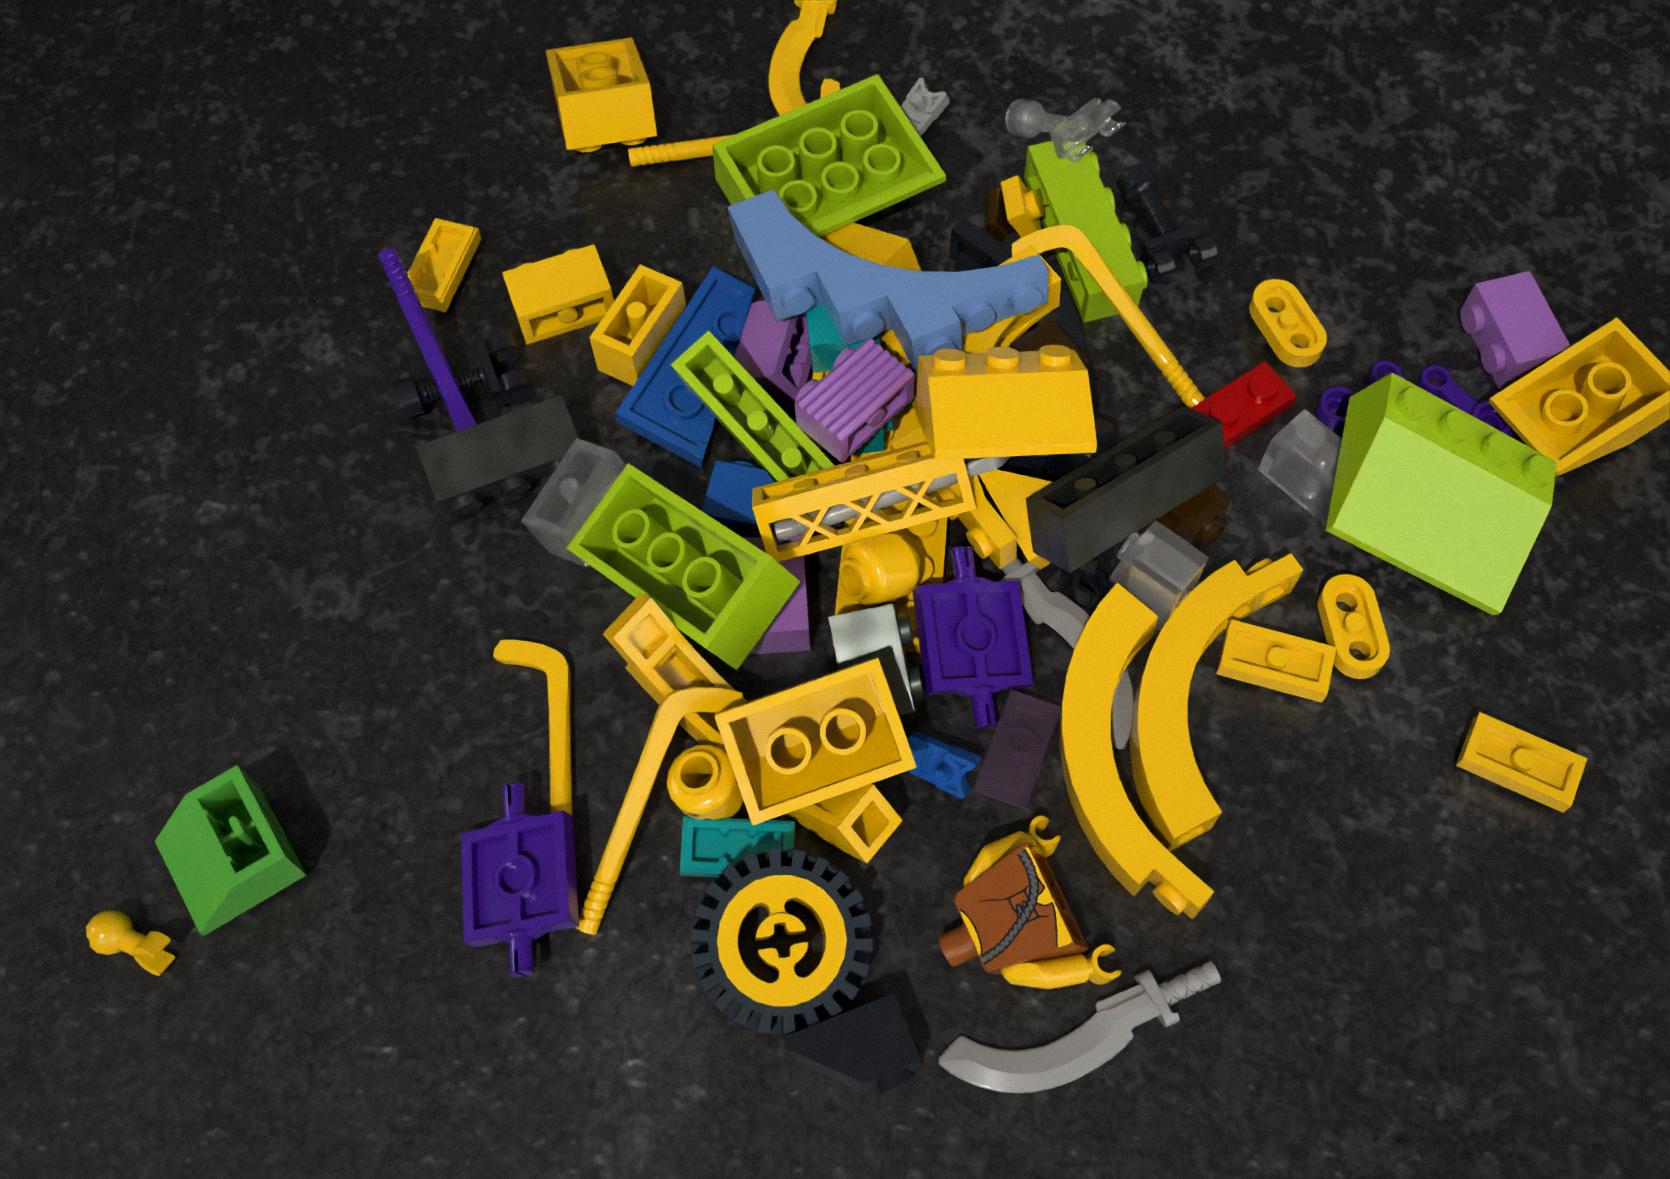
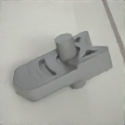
[900,78,950,137]

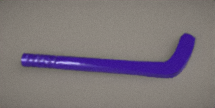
[378,248,477,431]

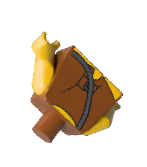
[938,815,1121,990]

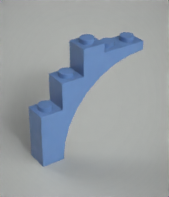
[727,190,1048,372]

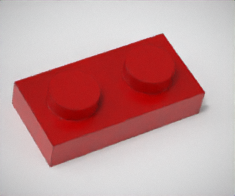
[1190,361,1297,450]

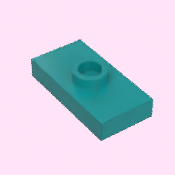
[680,816,795,877]

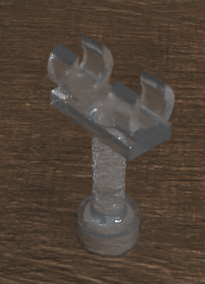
[1006,98,1126,162]

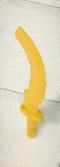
[768,0,837,116]

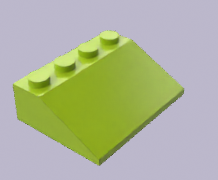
[712,74,946,237]
[1325,372,1557,616]

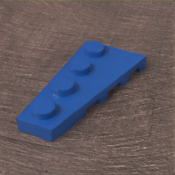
[615,266,755,468]

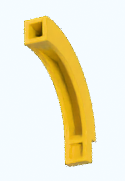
[1130,553,1303,852]
[1059,583,1214,919]
[603,594,903,863]

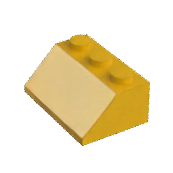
[916,345,1097,460]
[714,657,917,826]

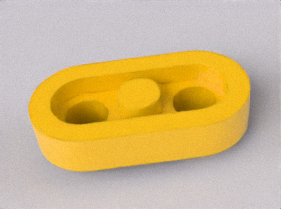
[1249,279,1327,367]
[1317,574,1390,679]

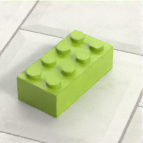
[566,463,801,670]

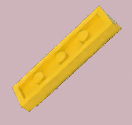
[752,441,976,562]

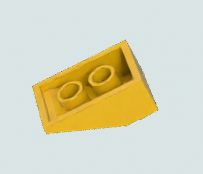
[546,37,657,152]
[1489,318,1670,477]

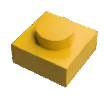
[1001,175,1045,238]

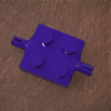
[913,546,1034,729]
[461,783,579,977]

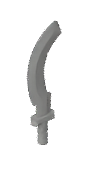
[999,557,1134,750]
[938,961,1221,1093]

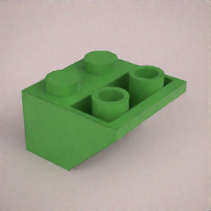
[155,765,306,936]

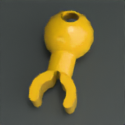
[86,910,175,976]

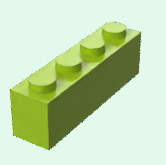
[1024,134,1147,323]
[670,330,835,482]

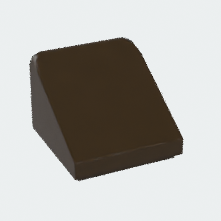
[984,186,1020,243]

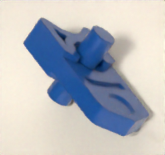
[907,732,981,799]

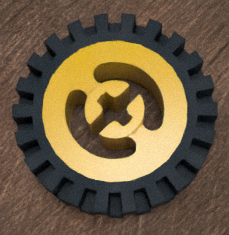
[690,848,873,1035]

